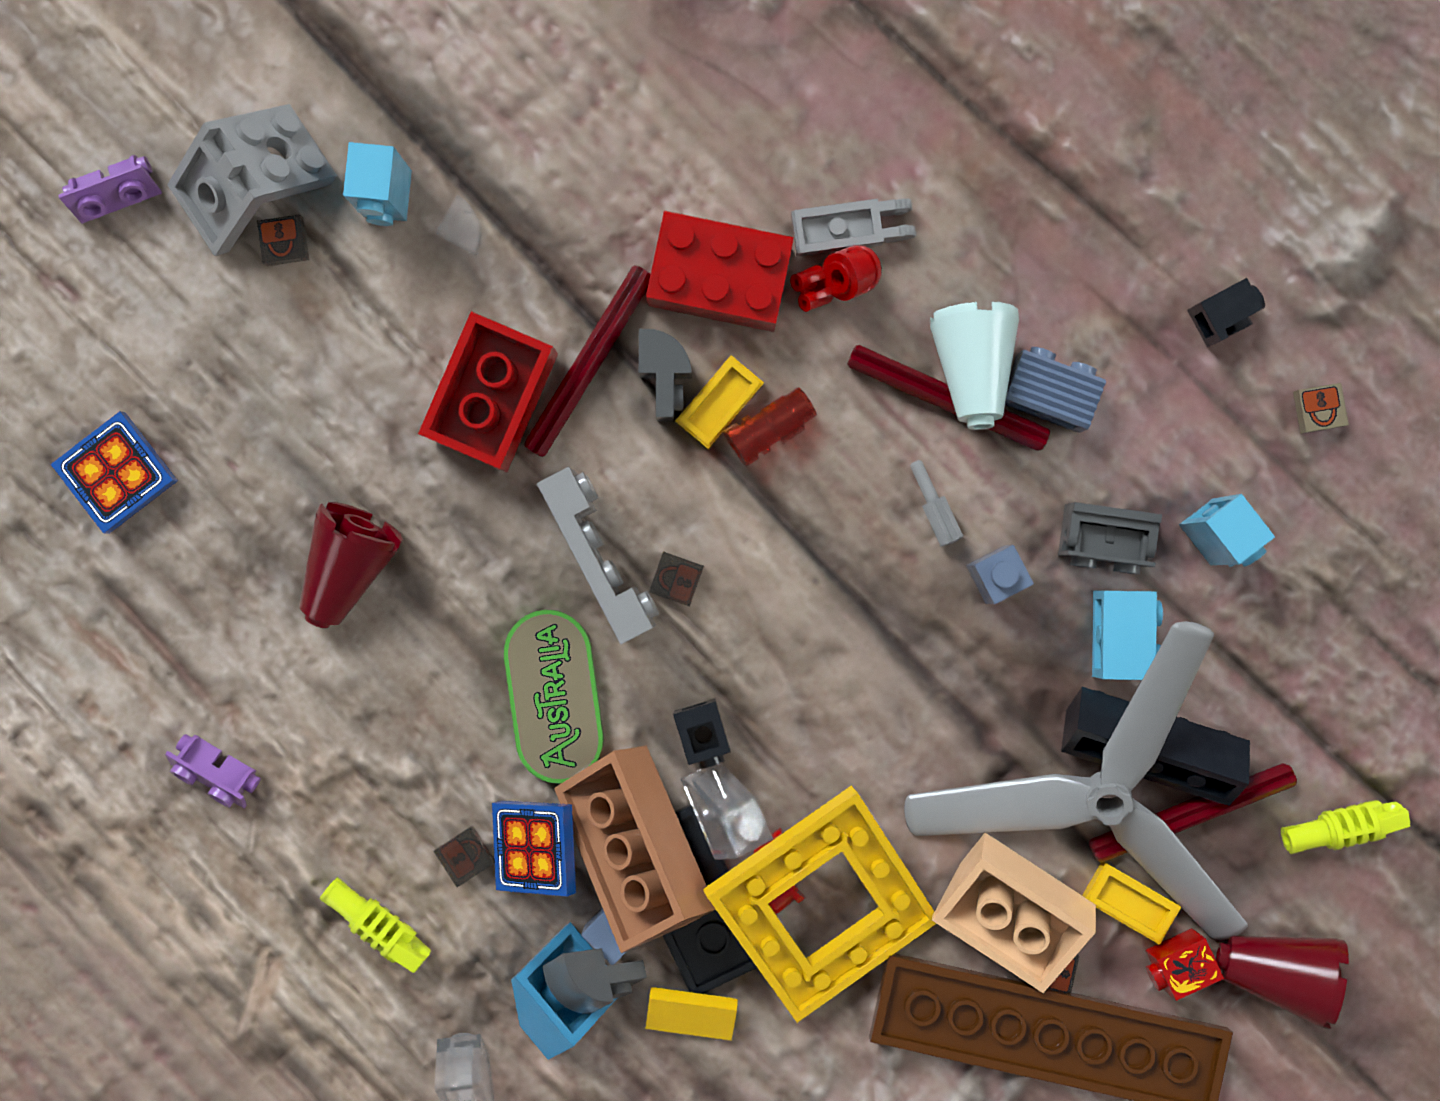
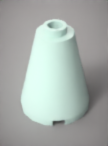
[930,302,1019,430]

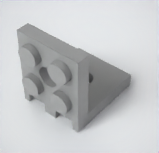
[167,104,337,256]

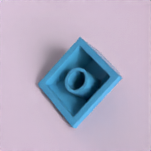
[511,922,617,1060]

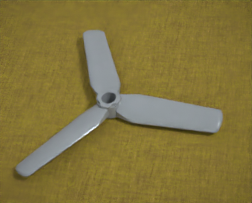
[904,621,1248,940]

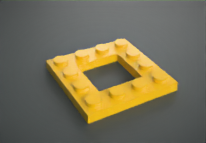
[703,785,937,1023]

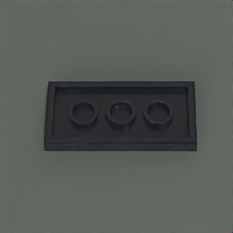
[663,801,757,994]

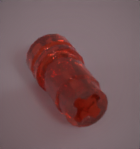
[723,387,817,467]

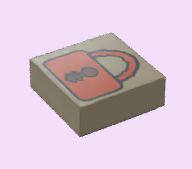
[1293,383,1349,434]

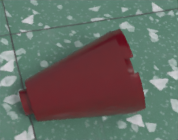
[299,502,403,628]
[1216,936,1349,1029]

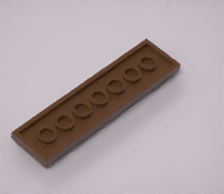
[869,953,1233,1101]

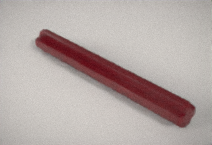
[524,265,650,457]
[847,345,1050,451]
[1089,763,1297,863]

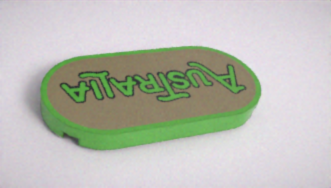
[504,610,604,784]

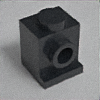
[1187,278,1265,348]
[673,698,731,769]

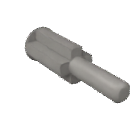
[910,460,964,547]

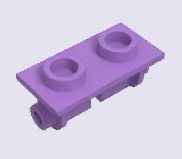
[58,155,162,224]
[165,734,261,809]

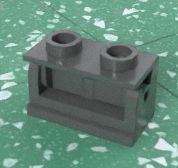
[1058,502,1162,575]

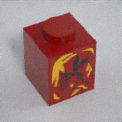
[1145,928,1224,1001]

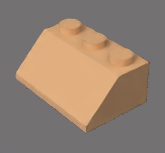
[932,833,1096,993]

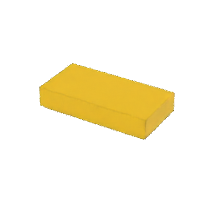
[675,355,764,450]
[1082,862,1181,945]
[645,987,738,1041]

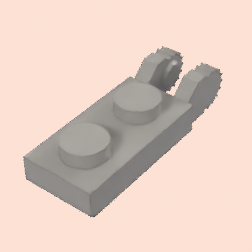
[791,198,916,257]

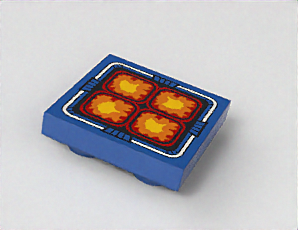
[50,411,178,534]
[492,801,576,897]

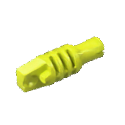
[1281,800,1410,854]
[319,877,431,973]

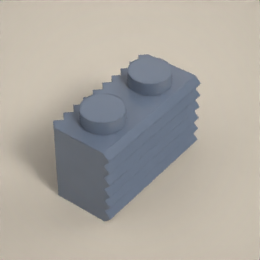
[1005,346,1106,433]

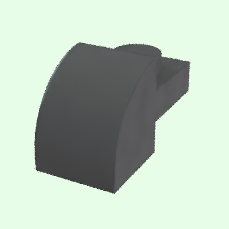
[638,329,692,422]
[542,948,647,1014]

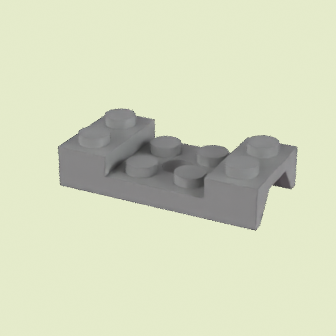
[537,467,659,645]

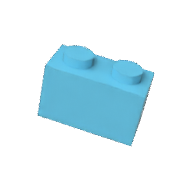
[343,142,412,226]
[1179,494,1275,567]
[1092,590,1163,680]

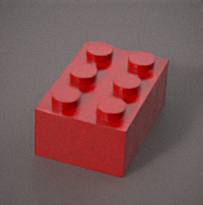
[646,210,794,332]
[418,311,558,473]

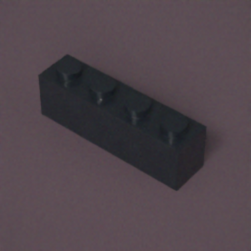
[1061,686,1250,806]

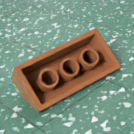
[554,745,716,953]

